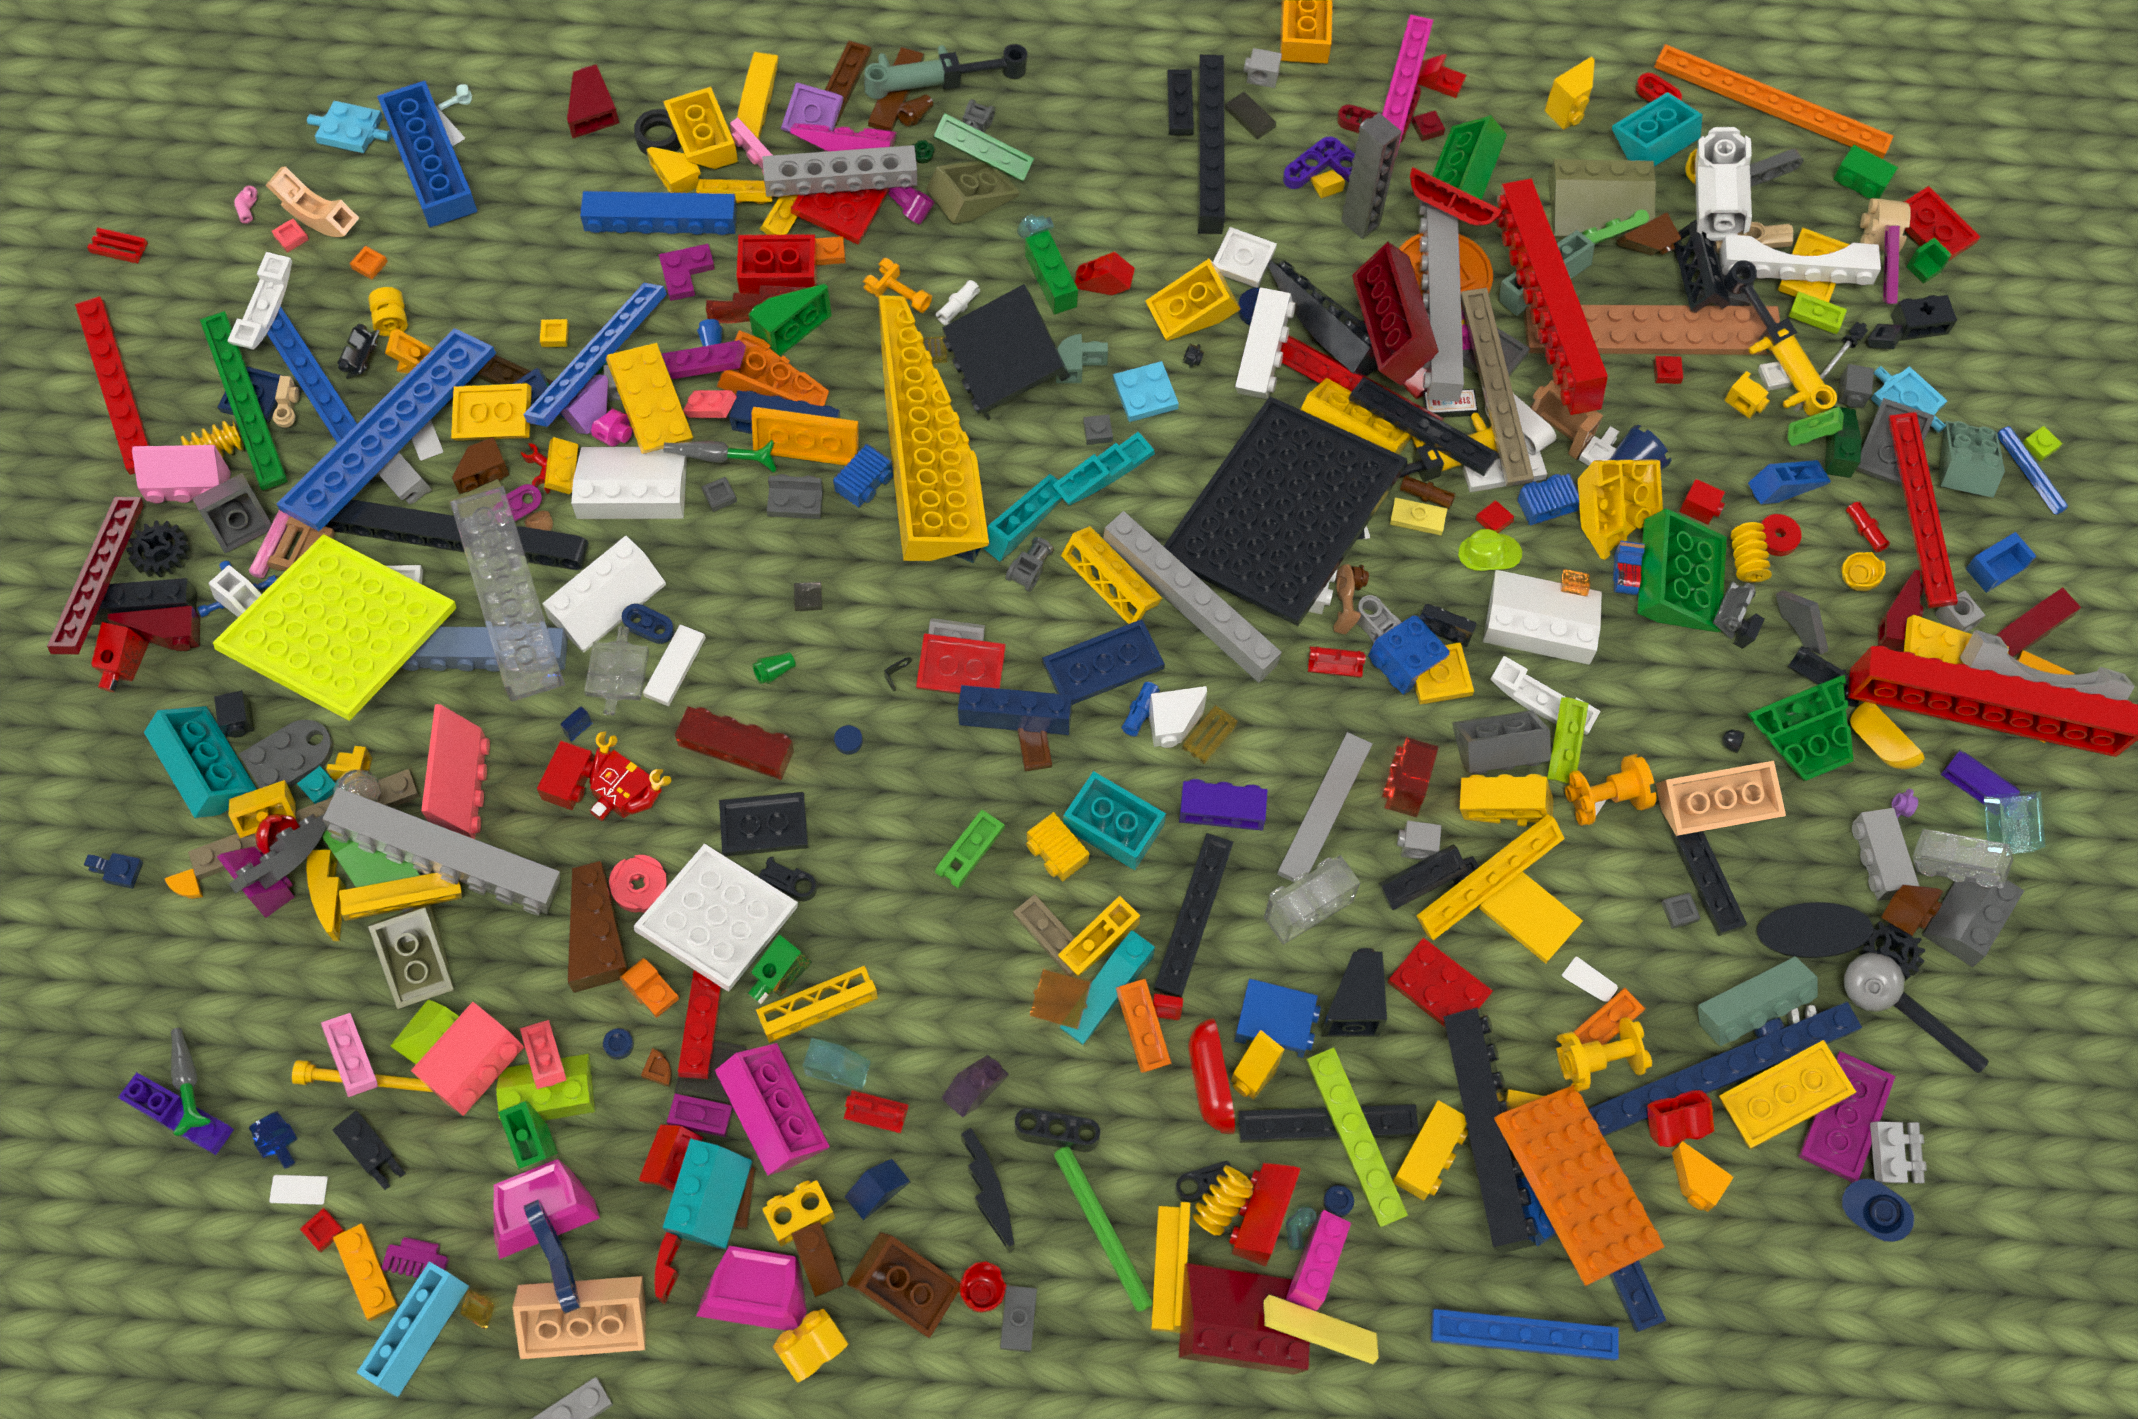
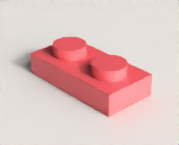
[683,390,737,418]

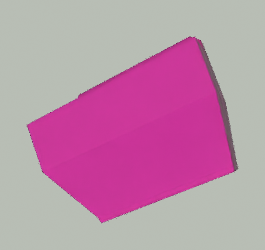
[493,1159,600,1259]
[696,1246,807,1331]

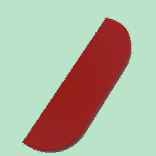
[1410,167,1503,226]
[1188,1018,1235,1134]

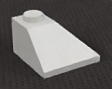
[1148,686,1207,748]

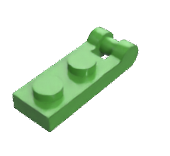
[1581,209,1649,244]
[935,810,1005,889]

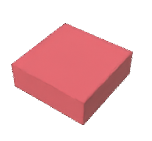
[271,219,309,253]

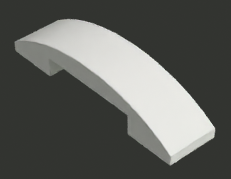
[228,252,292,350]
[1491,656,1600,735]

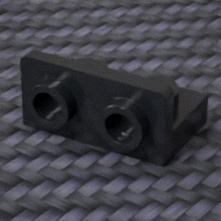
[1419,604,1477,647]

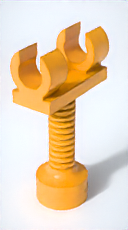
[862,258,932,313]

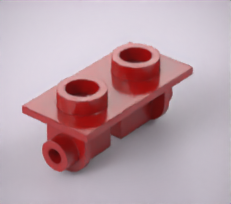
[1308,646,1366,678]
[843,1090,909,1134]

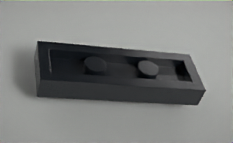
[1167,69,1194,135]
[1378,844,1468,910]

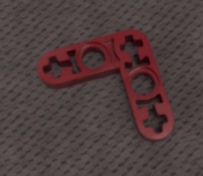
[1337,84,1421,143]

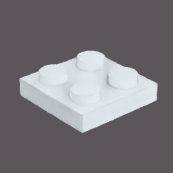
[1213,227,1277,288]

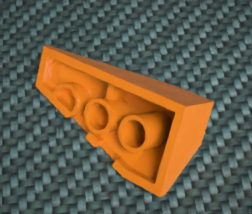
[717,330,829,406]

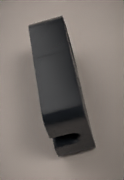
[759,857,817,902]
[1175,1161,1232,1203]

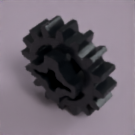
[126,520,190,578]
[1859,921,1925,981]

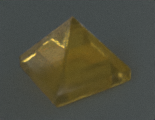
[460,1289,495,1329]

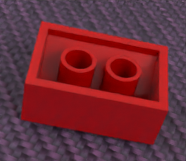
[737,234,817,295]
[1229,1163,1301,1267]

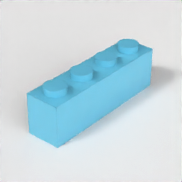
[357,1262,469,1397]

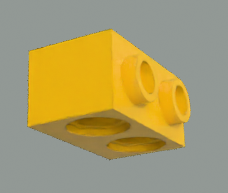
[762,1180,835,1247]

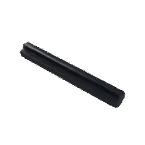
[1894,992,1989,1073]

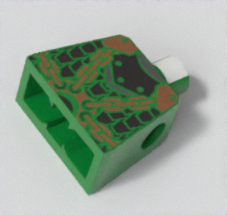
[748,934,812,1004]

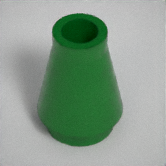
[752,652,796,684]

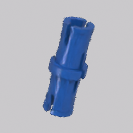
[1121,682,1160,736]

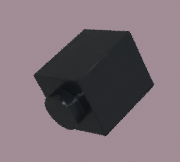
[214,690,254,738]

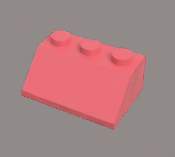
[411,1002,524,1116]

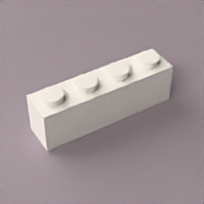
[1235,287,1295,399]

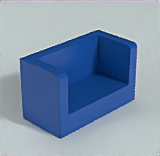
[1966,532,2036,593]

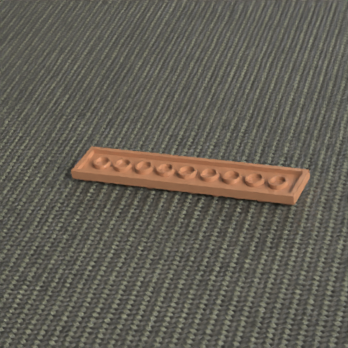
[1523,305,1780,355]

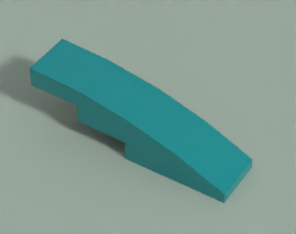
[1052,432,1155,506]

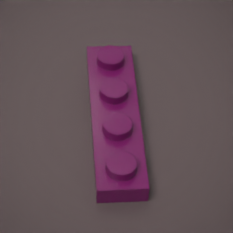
[661,340,746,379]

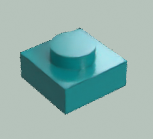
[297,766,339,804]

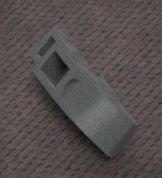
[229,814,326,894]

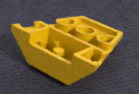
[1577,460,1663,560]

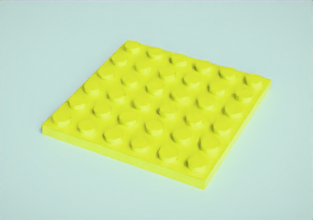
[213,534,456,721]

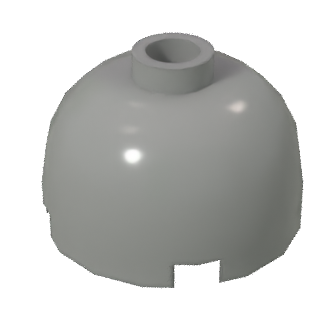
[1844,953,1904,1012]

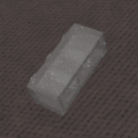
[1912,829,2014,888]

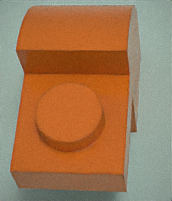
[620,958,679,1018]

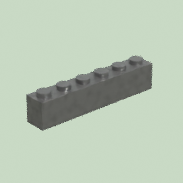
[1341,113,1402,240]

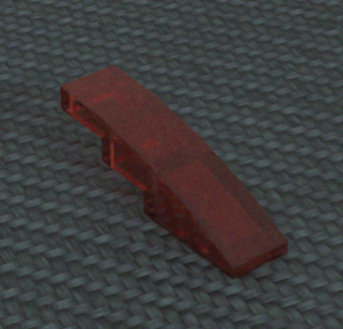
[706,285,806,323]

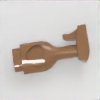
[1333,564,1361,635]

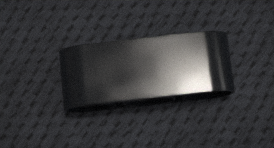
[1015,1108,1100,1152]

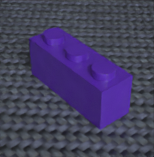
[1179,779,1268,831]

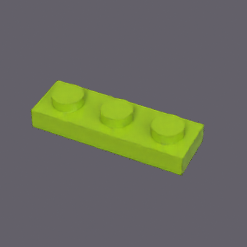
[1547,697,1589,785]

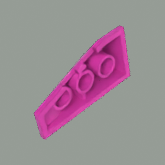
[790,123,896,151]

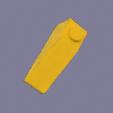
[1058,896,1140,976]
[1231,1030,1284,1100]

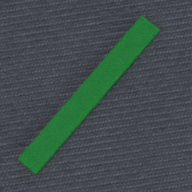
[200,311,288,491]

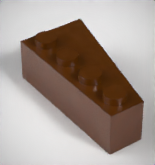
[568,861,629,993]

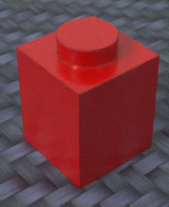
[1679,479,1725,525]

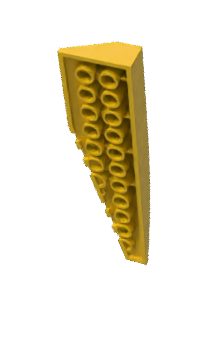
[878,295,989,561]

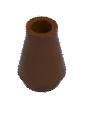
[897,94,933,126]

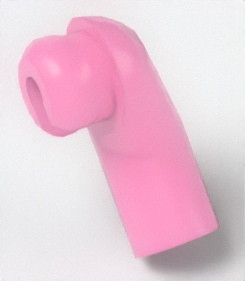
[234,186,258,223]

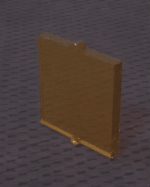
[1030,969,1092,1030]

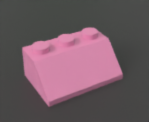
[132,445,231,503]

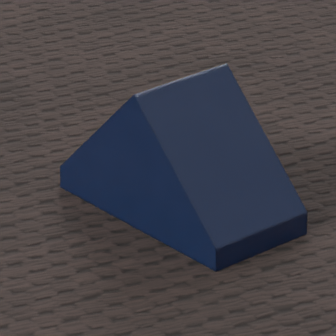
[845,1159,911,1221]

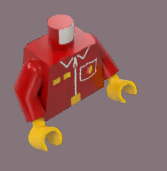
[589,731,671,821]

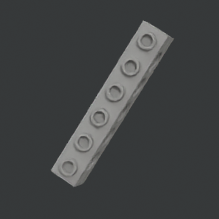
[762,145,917,197]

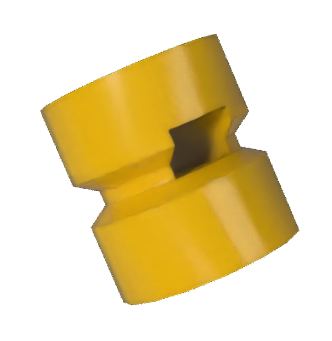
[368,287,408,336]

